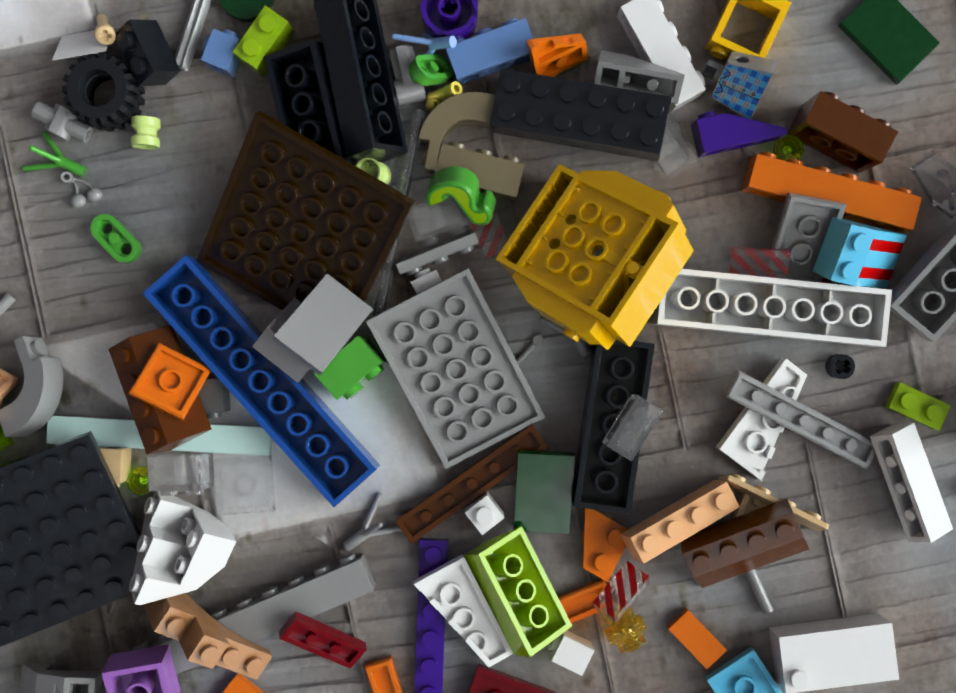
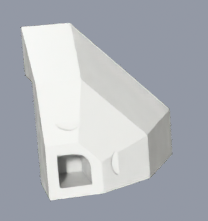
[129,488,236,605]

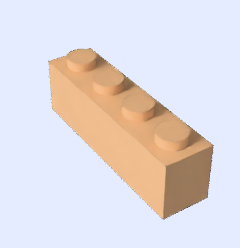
[620,480,740,564]

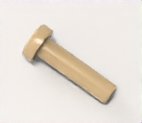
[94,14,116,45]

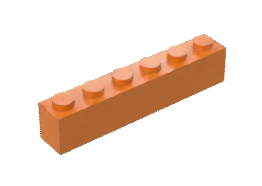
[741,152,922,233]

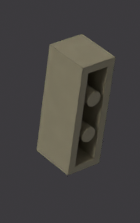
[435,142,525,201]

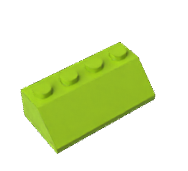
[463,526,572,657]

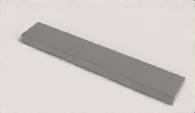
[723,370,875,469]

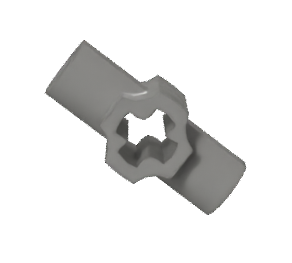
[31,101,93,143]

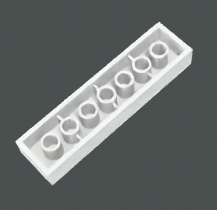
[651,269,892,347]

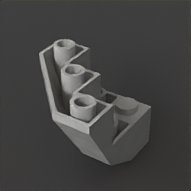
[19,663,103,693]

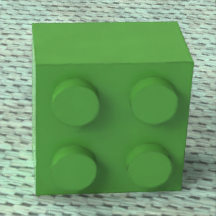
[314,336,386,400]

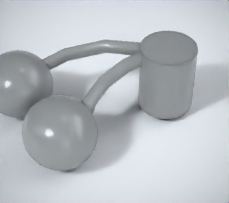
[61,171,103,208]

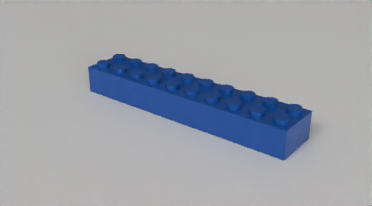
[143,255,380,507]

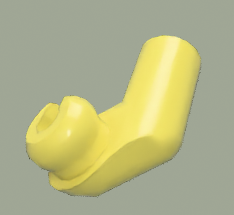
[424,81,463,112]

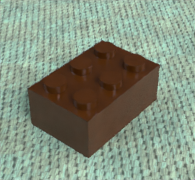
[786,91,899,173]

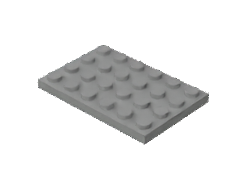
[366,267,545,469]

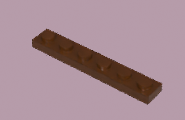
[395,424,548,544]

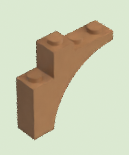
[143,593,273,680]

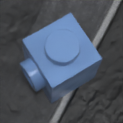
[201,28,240,78]

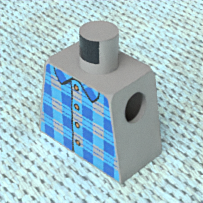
[703,51,778,119]

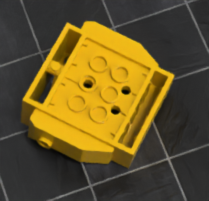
[496,164,694,350]

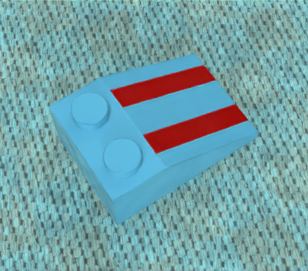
[813,217,907,288]

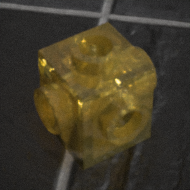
[603,604,647,654]

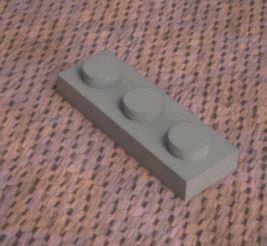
[395,229,479,276]

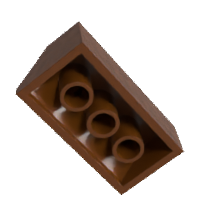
[108,325,212,455]
[680,498,809,588]

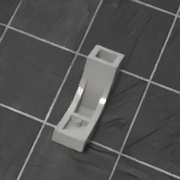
[0,336,63,437]

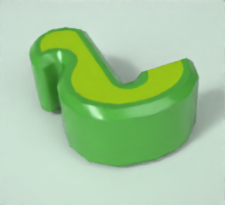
[425,166,496,225]

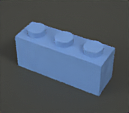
[446,18,533,85]

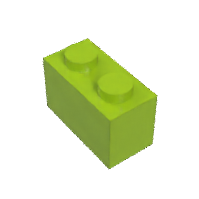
[233,5,295,78]

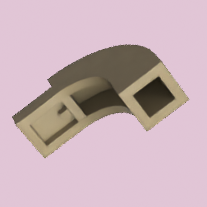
[419,92,495,175]

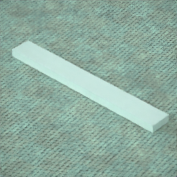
[46,415,272,456]

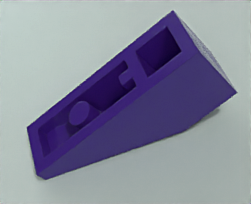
[691,111,788,158]

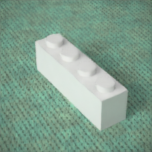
[617,0,706,113]
[870,423,953,543]

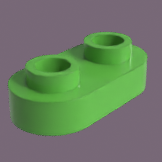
[408,54,453,86]
[90,214,142,263]

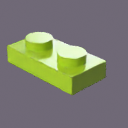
[884,382,951,431]

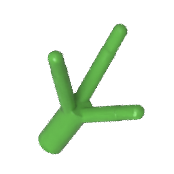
[22,132,87,177]

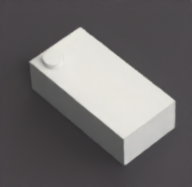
[769,613,899,693]

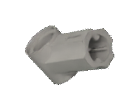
[389,45,427,106]

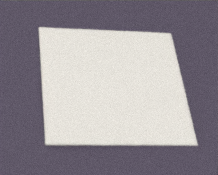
[52,27,114,61]

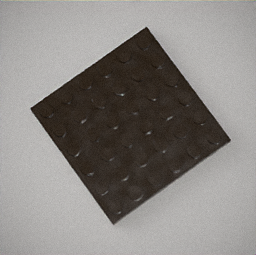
[197,111,416,310]

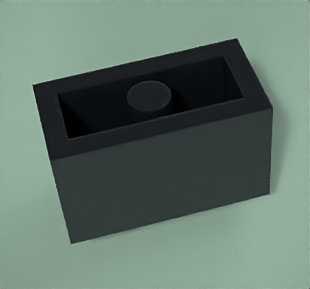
[116,20,181,86]

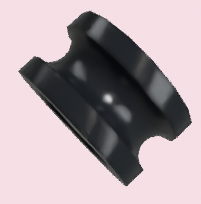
[825,354,855,379]

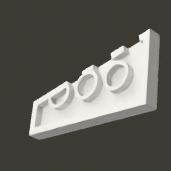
[716,357,807,481]
[413,554,513,667]

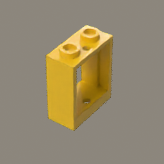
[704,0,791,60]

